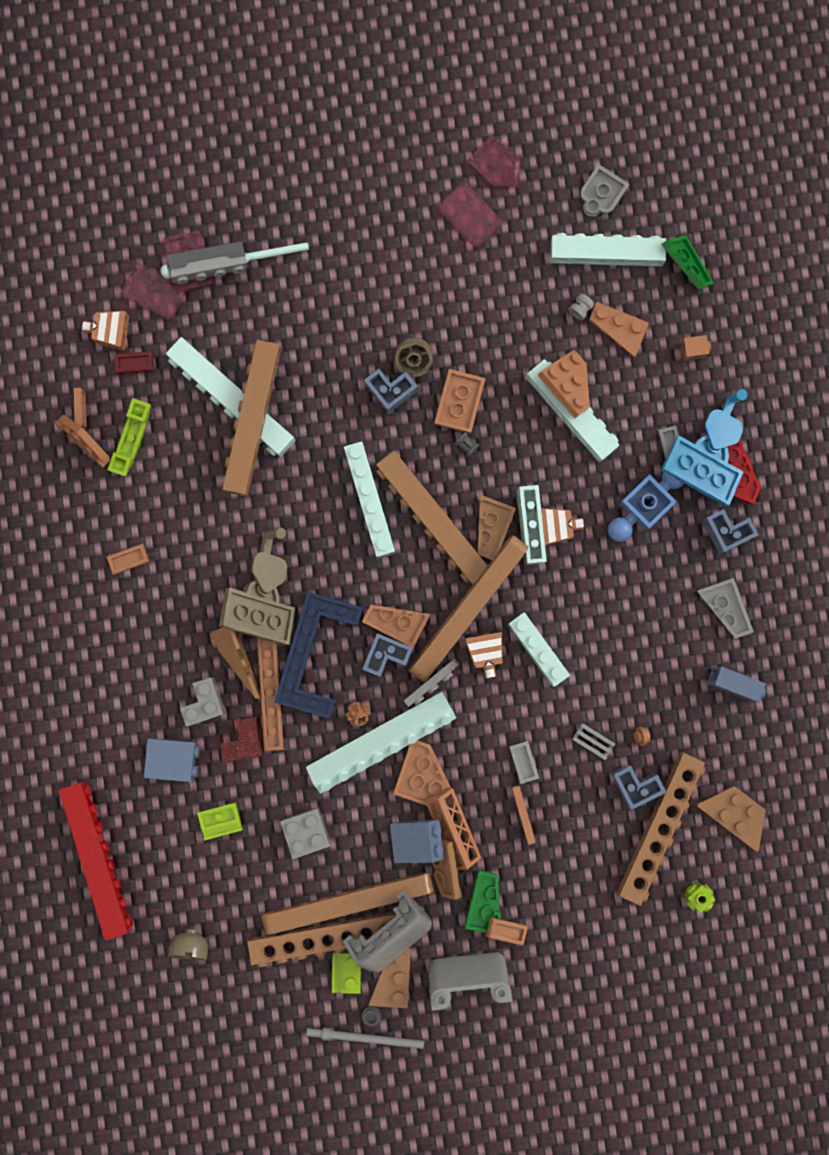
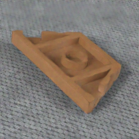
[696,786,766,852]

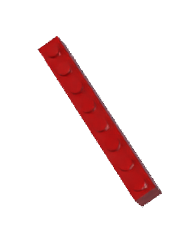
[59,781,133,941]

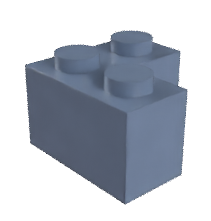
[364,369,418,414]
[702,509,759,554]
[362,634,413,677]
[610,764,666,810]

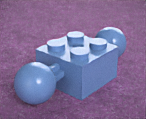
[608,472,684,542]

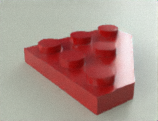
[715,438,761,505]

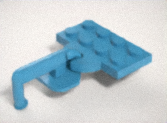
[661,389,747,506]

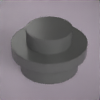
[362,1006,382,1026]

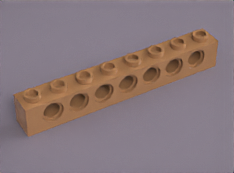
[617,752,705,906]
[247,912,397,967]

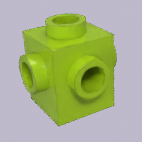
[683,882,715,913]

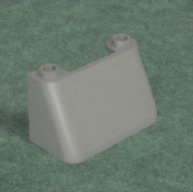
[343,890,432,973]
[428,952,512,1011]

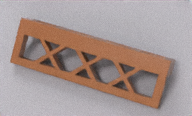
[425,788,481,870]

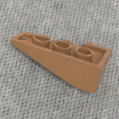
[211,628,261,699]

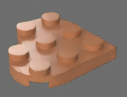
[55,415,110,468]

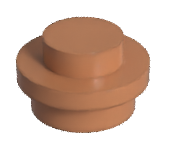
[634,727,650,746]

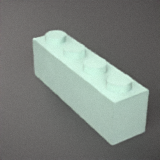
[517,485,547,566]
[507,612,570,687]

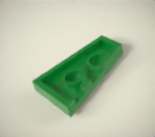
[661,235,714,290]
[464,870,501,933]

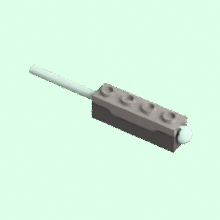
[161,241,309,284]

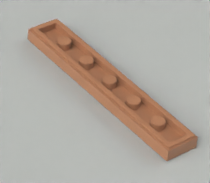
[257,638,284,751]

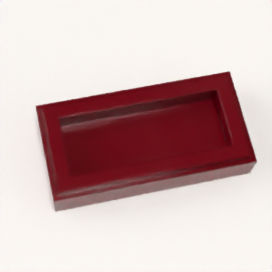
[114,351,154,374]

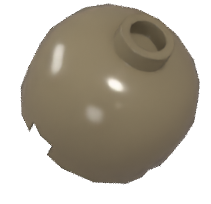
[395,337,433,377]
[168,929,208,961]

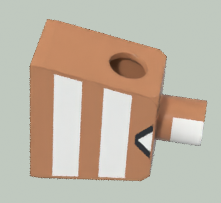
[82,311,129,351]
[541,508,584,546]
[465,632,502,678]

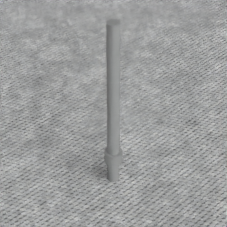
[306,1028,424,1049]

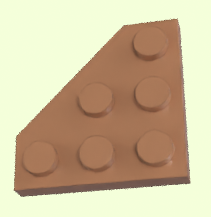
[538,350,590,419]
[393,740,451,807]

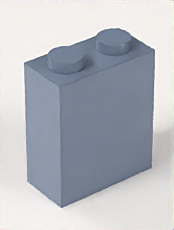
[706,666,766,702]
[144,738,200,782]
[390,820,444,863]

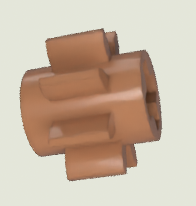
[345,702,371,726]

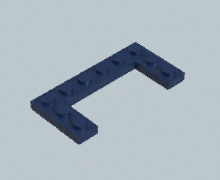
[274,592,363,719]

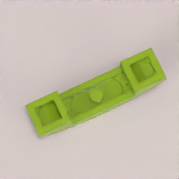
[107,398,151,476]

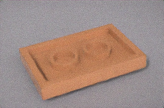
[434,369,486,434]

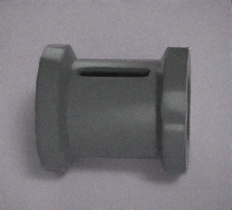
[455,432,480,457]

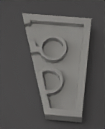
[697,578,754,639]
[404,658,459,707]

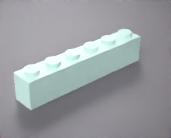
[550,233,666,266]
[526,359,619,463]
[344,442,395,559]

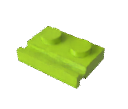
[197,802,243,840]
[332,952,361,994]

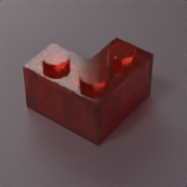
[220,717,264,763]

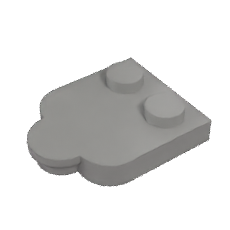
[581,164,630,217]

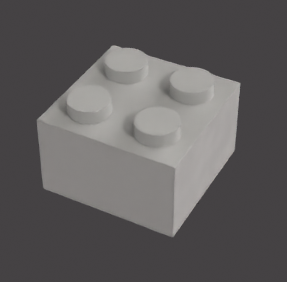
[280,807,331,859]

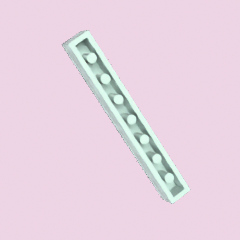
[166,337,295,457]
[306,692,456,794]

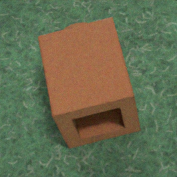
[680,335,711,361]

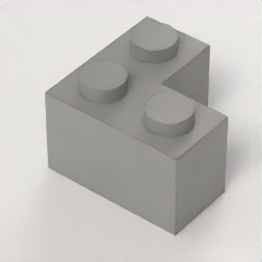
[180,677,226,727]

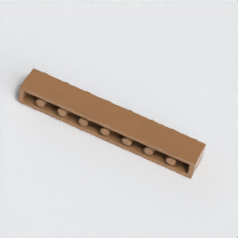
[221,340,281,497]
[376,451,487,585]

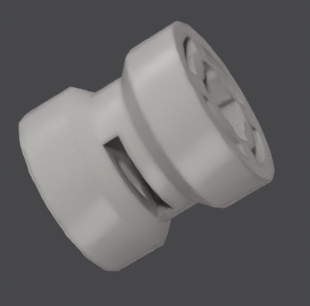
[568,293,595,320]

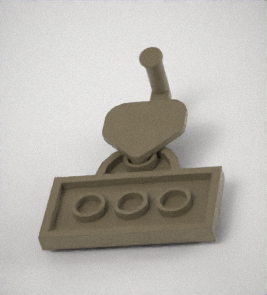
[219,528,295,646]

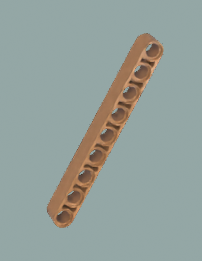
[408,535,528,682]
[261,872,434,935]

